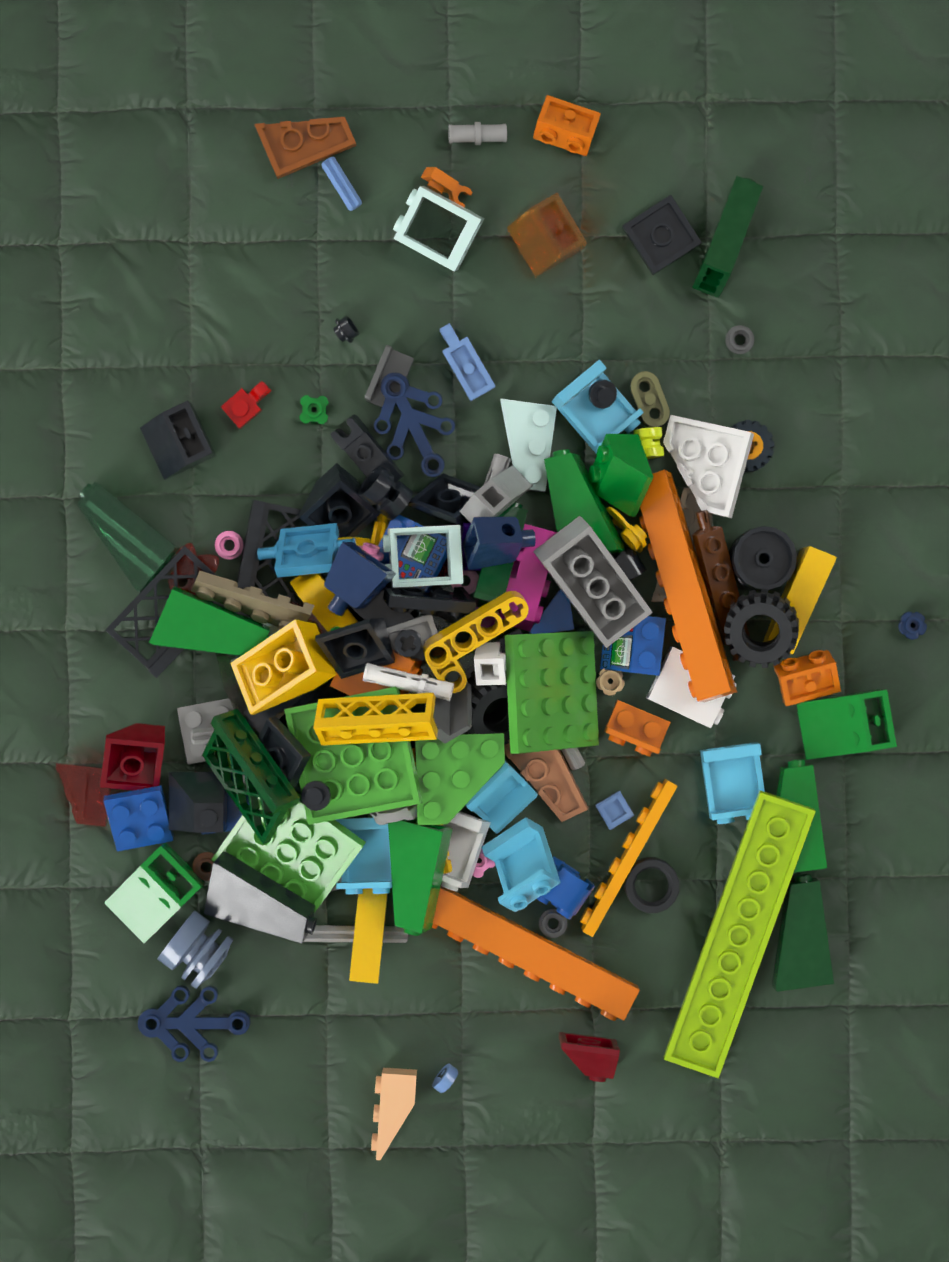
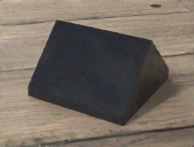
[409,473,481,528]
[315,618,395,679]

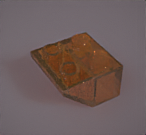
[507,193,587,277]

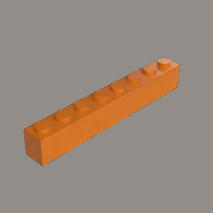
[639,469,737,702]
[432,886,640,1021]

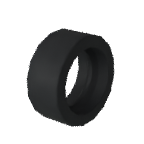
[624,857,679,913]

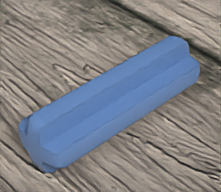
[322,157,362,211]

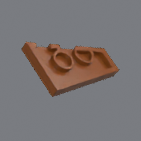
[254,117,357,179]

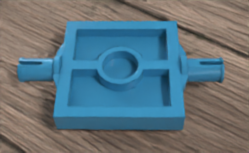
[257,523,356,578]

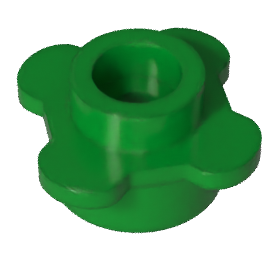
[300,395,329,424]

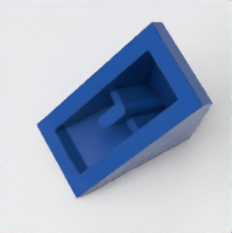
[528,588,574,634]

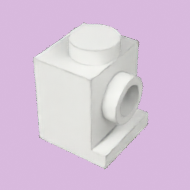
[474,642,506,685]

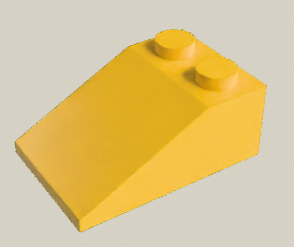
[230,619,337,715]

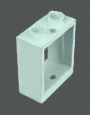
[393,186,485,272]
[383,525,463,588]

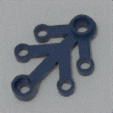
[374,372,456,477]
[138,985,251,1062]

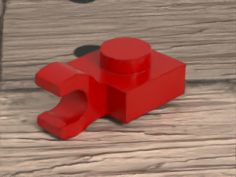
[221,381,271,429]

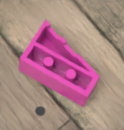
[499,524,557,632]

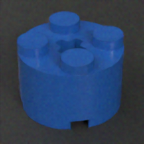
[537,856,595,920]

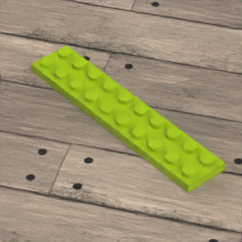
[664,790,816,1078]

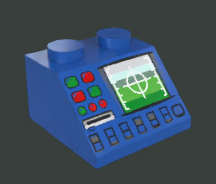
[378,515,447,593]
[600,616,666,676]

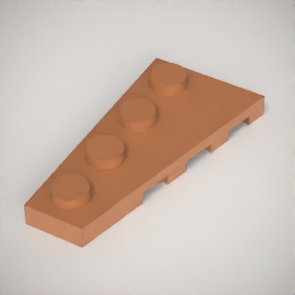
[504,739,588,822]

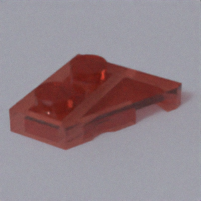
[56,763,111,827]

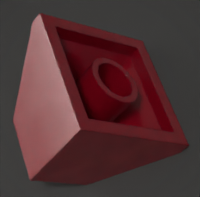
[100,723,165,790]
[559,1032,620,1082]

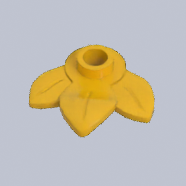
[606,507,647,552]

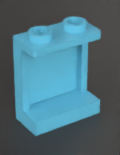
[552,359,644,454]
[700,742,765,824]
[465,761,538,834]
[482,817,561,912]
[336,818,392,894]

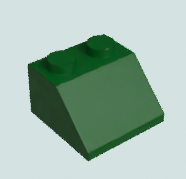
[588,434,653,517]

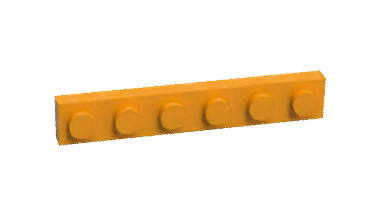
[580,779,678,937]

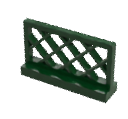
[202,708,300,844]

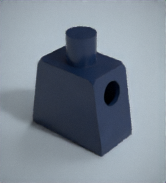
[462,517,536,570]
[324,542,396,616]

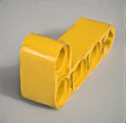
[290,573,358,632]
[423,591,529,693]

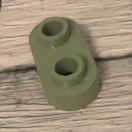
[630,371,670,427]

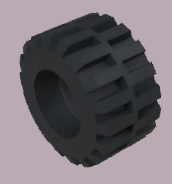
[724,589,799,668]
[466,671,510,745]

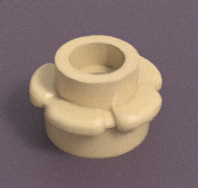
[596,668,625,695]

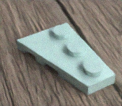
[500,399,557,492]

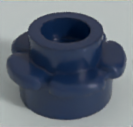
[898,612,927,640]

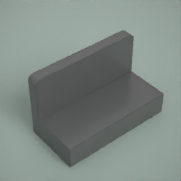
[365,345,414,410]
[425,682,472,743]

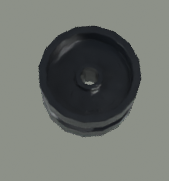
[728,526,797,592]

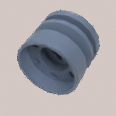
[157,910,234,989]

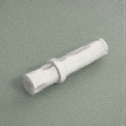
[363,663,454,701]

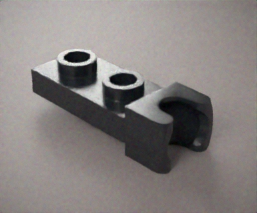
[331,414,404,482]

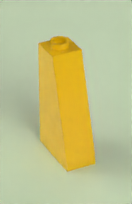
[763,546,837,655]

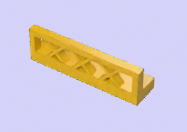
[313,693,438,745]

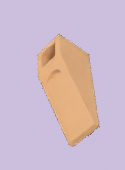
[371,1068,417,1160]

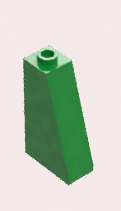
[544,449,625,554]
[149,586,270,656]
[776,759,827,873]
[388,818,453,936]

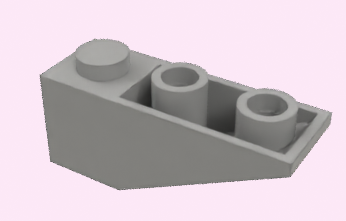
[460,466,532,523]

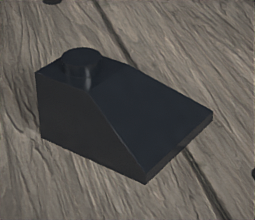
[299,463,381,538]
[169,772,227,833]

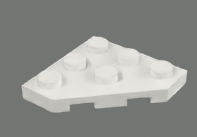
[663,415,754,518]

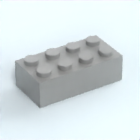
[533,516,653,648]

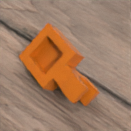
[421,167,473,207]

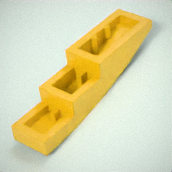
[349,888,388,984]

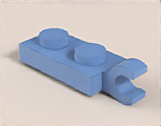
[440,323,496,402]

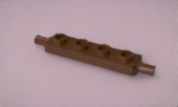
[692,510,749,661]

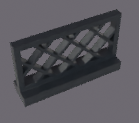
[236,500,304,617]
[105,546,224,678]

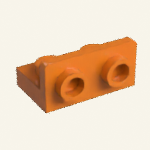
[533,95,601,156]
[774,650,841,707]
[604,700,671,757]

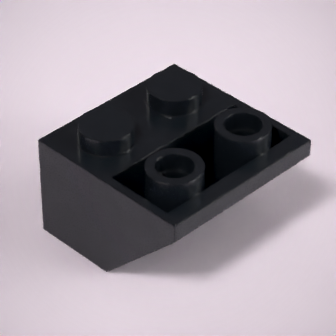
[140,401,217,480]

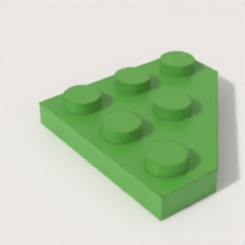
[415,733,505,825]

